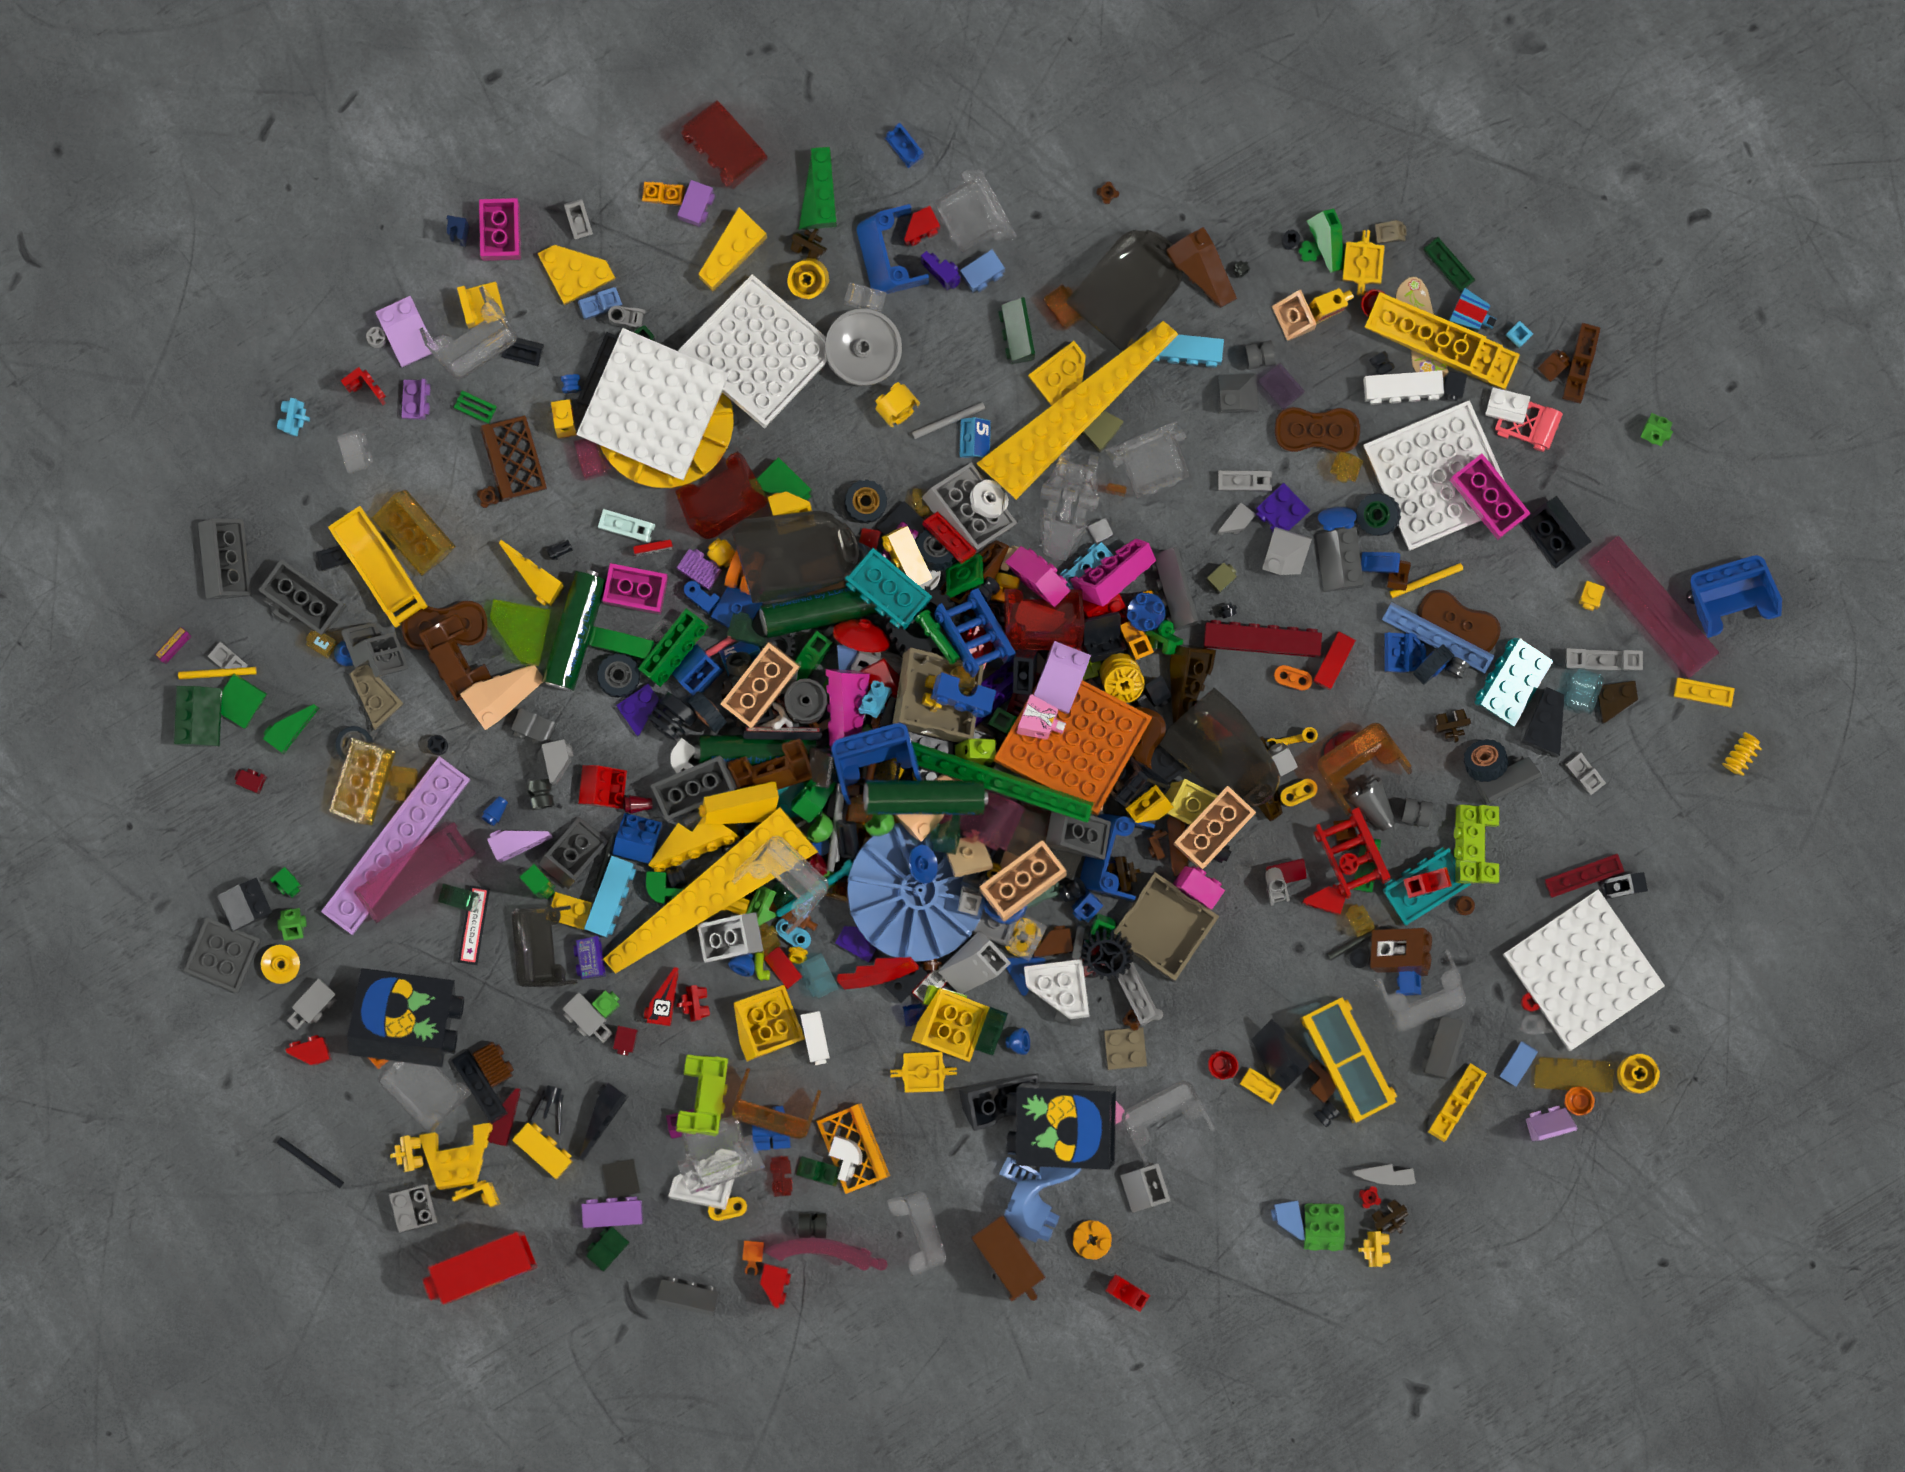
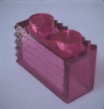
[574,439,610,481]

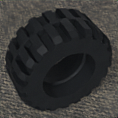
[886,586,960,658]

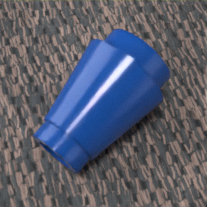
[481,796,508,826]

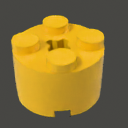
[787,258,829,299]
[875,382,920,427]
[1617,1054,1660,1094]

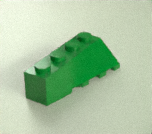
[799,147,837,230]

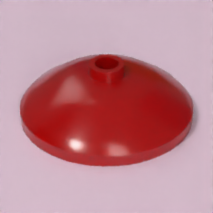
[833,619,890,653]

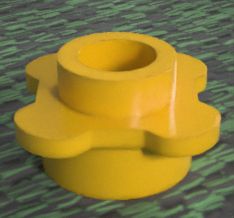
[788,947,808,964]

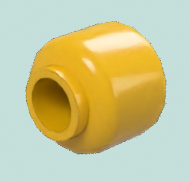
[707,538,736,567]

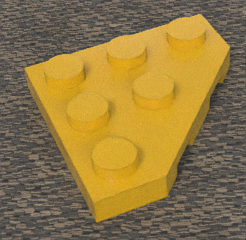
[537,245,615,305]
[1028,341,1086,406]

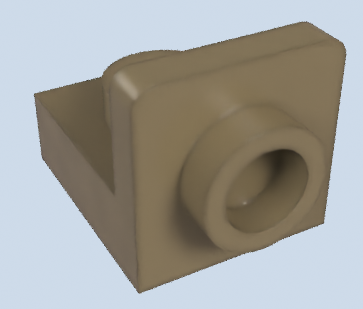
[1375,220,1407,244]

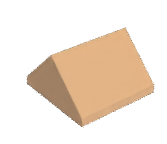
[1272,290,1317,341]

